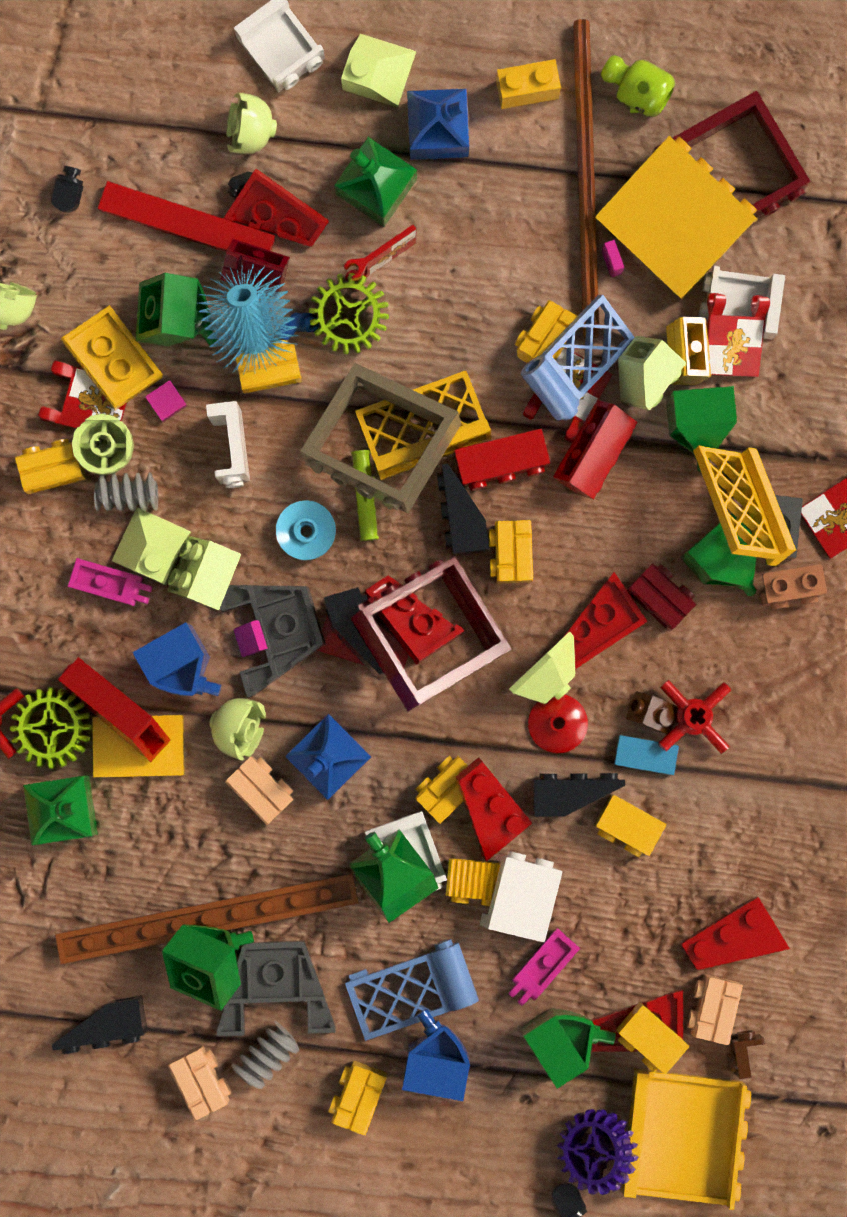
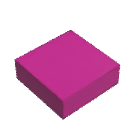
[601,240,625,277]
[145,380,187,422]
[233,620,268,657]

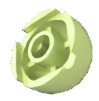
[226,92,277,154]
[0,279,37,330]
[72,414,134,475]
[210,698,266,760]

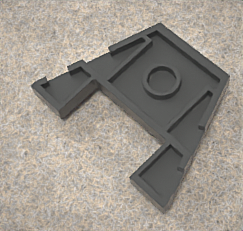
[220,585,326,698]
[217,940,336,1036]

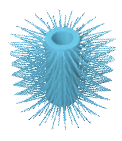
[197,264,299,375]

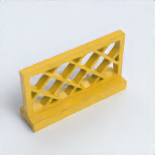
[355,370,492,480]
[693,446,796,566]

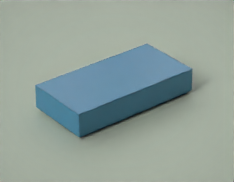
[614,735,679,775]

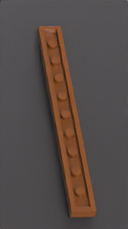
[55,873,359,964]

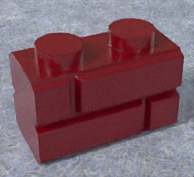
[220,239,290,298]
[627,563,697,632]

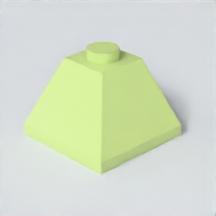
[341,34,416,108]
[112,507,191,586]
[509,632,575,704]

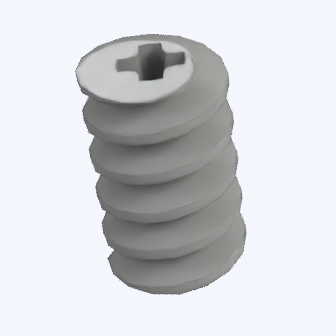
[94,473,158,511]
[231,1021,299,1089]

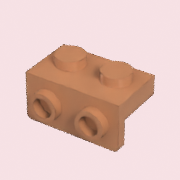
[760,564,827,610]

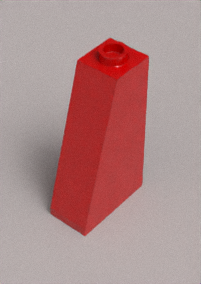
[58,657,171,763]

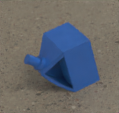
[407,89,469,160]
[132,622,222,696]
[285,714,371,800]
[402,1009,470,1101]

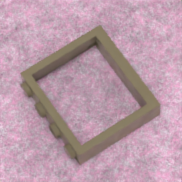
[300,363,462,513]

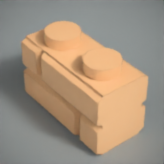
[225,756,294,825]
[687,974,743,1045]
[168,1045,231,1121]

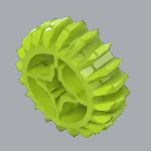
[309,273,390,354]
[10,687,93,769]

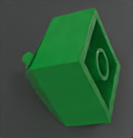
[334,137,417,227]
[136,273,218,346]
[666,386,737,472]
[680,513,758,596]
[23,775,98,845]
[349,829,439,923]
[162,924,254,1011]
[521,1008,616,1089]

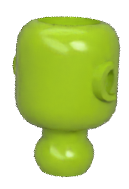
[601,55,675,117]

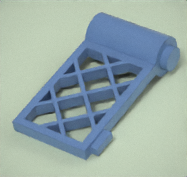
[521,295,635,421]
[345,939,479,1041]

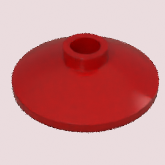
[528,695,588,753]

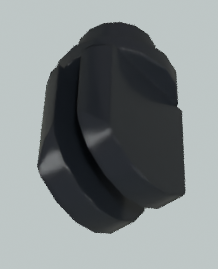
[51,166,84,213]
[551,1183,587,1217]

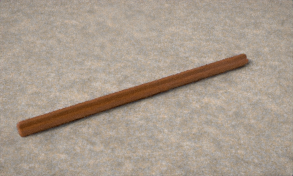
[573,19,600,339]

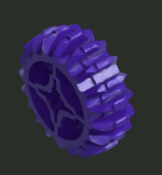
[557,1109,639,1195]

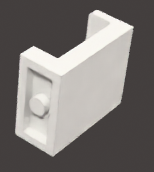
[234,0,325,92]
[699,266,785,340]
[206,401,250,488]
[365,811,447,890]
[479,851,563,943]

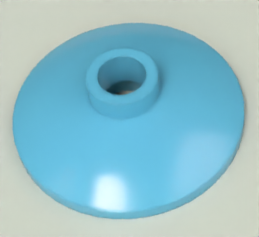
[276,500,336,560]

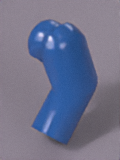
[277,312,320,341]

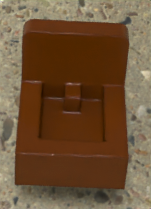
[626,691,678,734]
[727,1030,765,1079]

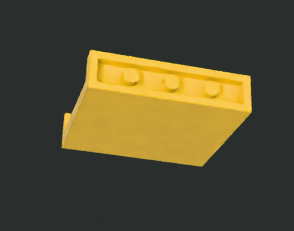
[595,136,758,299]
[621,1068,751,1210]

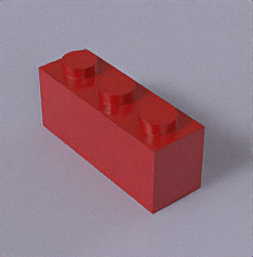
[553,400,638,500]
[454,428,550,491]

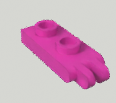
[68,558,153,606]
[508,927,580,1006]

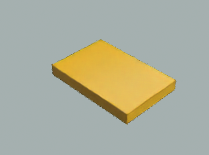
[61,305,163,411]
[92,715,185,777]

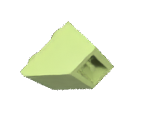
[618,336,686,410]
[167,536,241,610]

